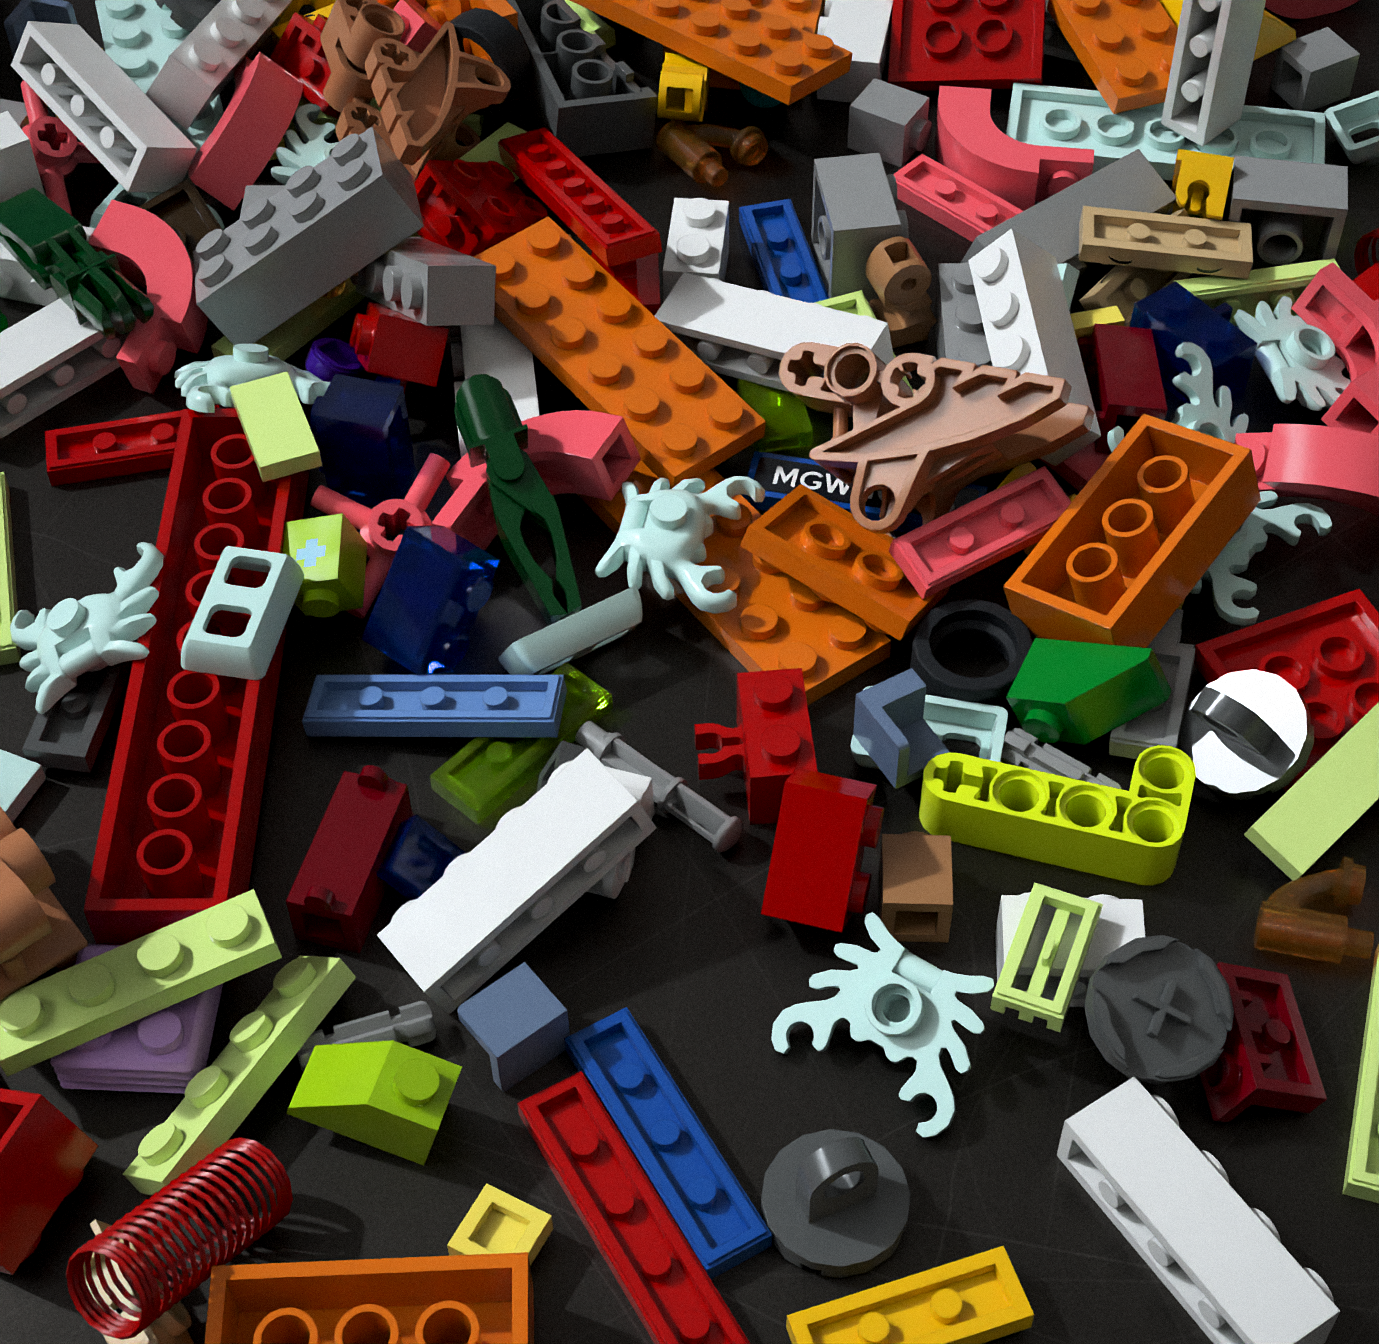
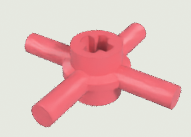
[20,80,101,216]
[310,453,484,619]

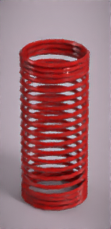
[66,1137,293,1340]

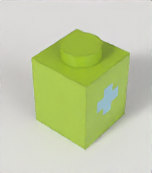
[282,513,367,618]

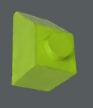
[287,1040,462,1166]

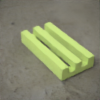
[990,882,1103,1032]

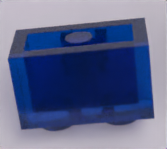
[1130,281,1258,404]
[310,374,416,507]
[361,526,500,675]

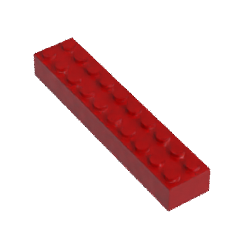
[83,408,310,945]

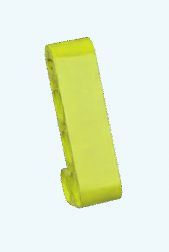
[919,745,1196,886]

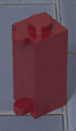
[1077,323,1168,453]
[286,765,414,953]

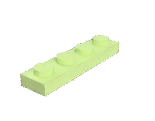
[0,889,282,1077]
[123,955,356,1201]

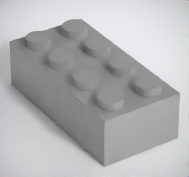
[193,126,424,345]

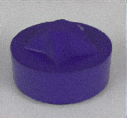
[305,338,364,389]

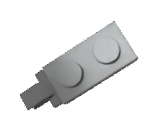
[1109,609,1195,759]

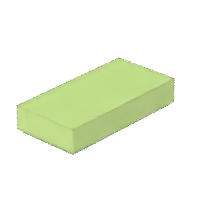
[229,371,322,482]

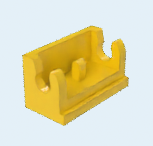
[1171,149,1234,220]

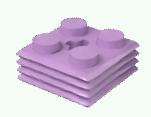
[50,944,223,1094]

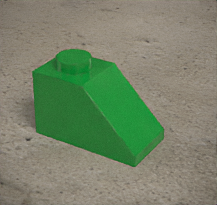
[1006,638,1172,745]

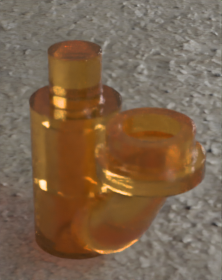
[656,120,768,188]
[1254,856,1374,964]

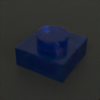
[377,815,466,901]

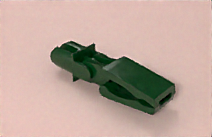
[0,187,154,340]
[454,374,582,626]

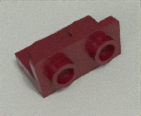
[1200,962,1327,1123]

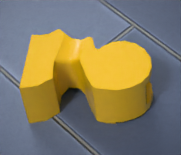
[657,52,711,122]

